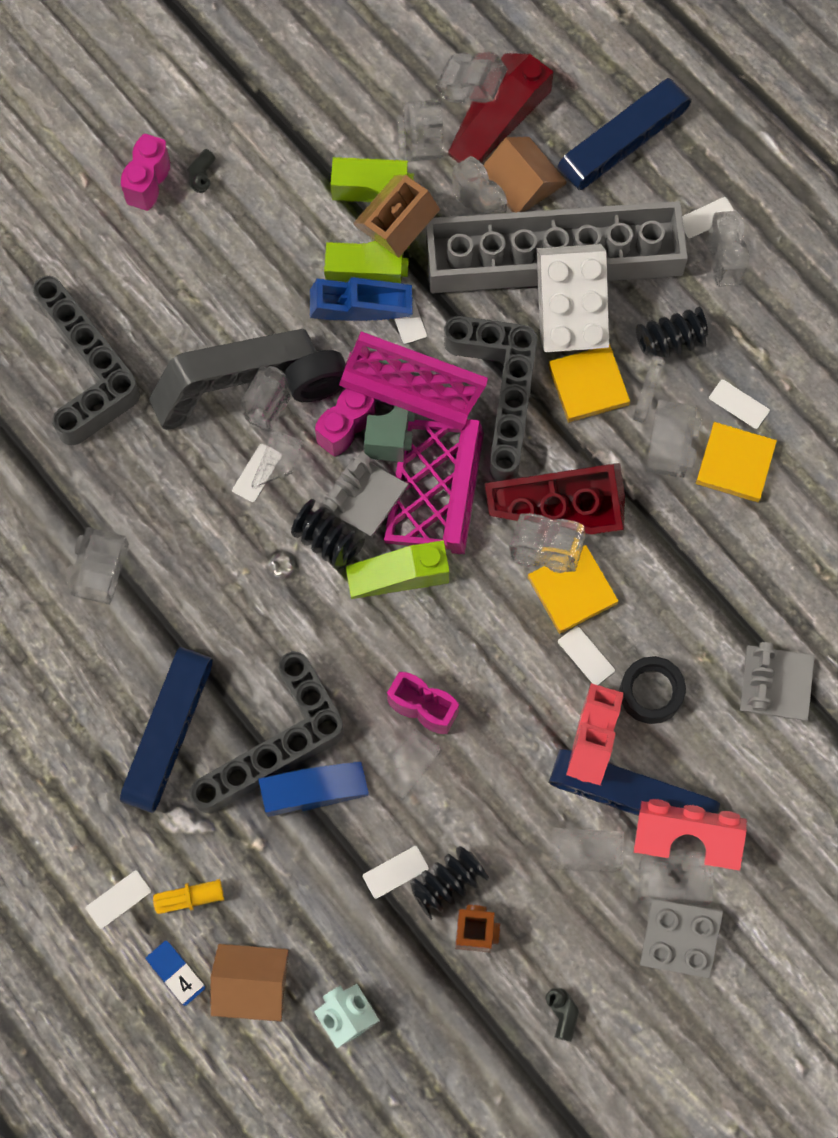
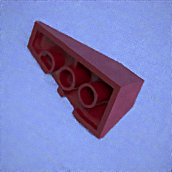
[448,53,554,173]
[485,463,625,535]

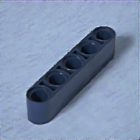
[557,78,692,190]
[120,647,213,813]
[549,749,720,816]

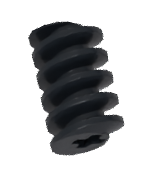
[636,307,708,362]
[291,499,365,570]
[410,846,489,920]

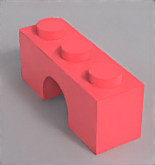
[566,683,624,785]
[634,799,747,871]

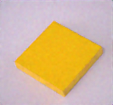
[548,344,630,423]
[695,422,777,502]
[527,545,619,634]

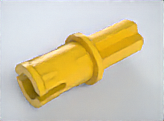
[153,879,224,914]

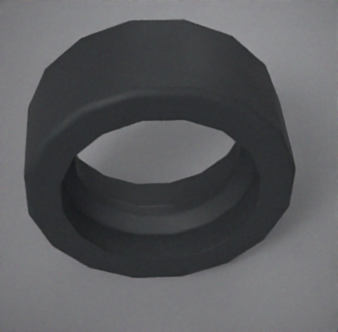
[285,350,346,402]
[619,656,686,724]

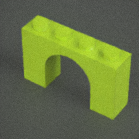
[324,157,414,284]

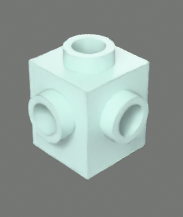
[314,984,380,1049]

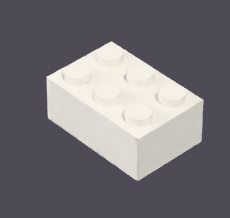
[537,244,609,352]

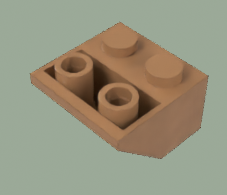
[353,175,440,258]

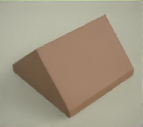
[480,137,567,213]
[211,944,289,1022]

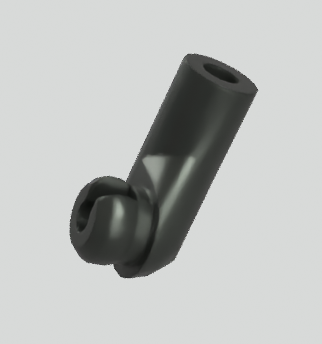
[187,149,216,193]
[546,988,579,1042]

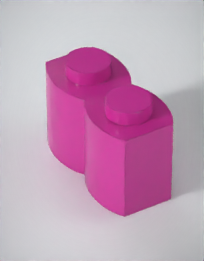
[121,133,171,211]
[315,388,376,457]
[387,672,459,734]

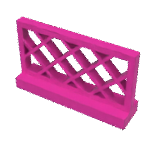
[339,331,488,430]
[384,419,484,555]

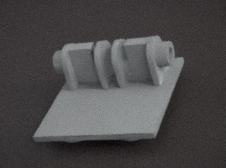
[319,452,409,537]
[740,642,815,721]
[640,898,723,978]

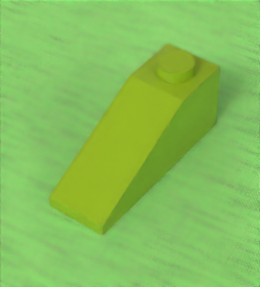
[346,540,449,599]

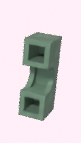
[364,359,420,462]

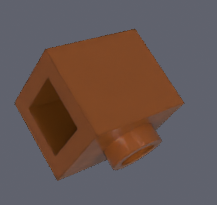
[455,905,500,953]

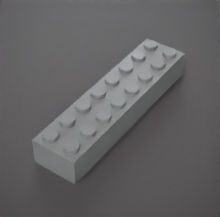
[426,201,688,293]

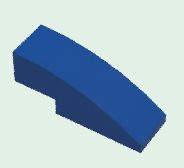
[310,277,413,321]
[258,762,369,817]

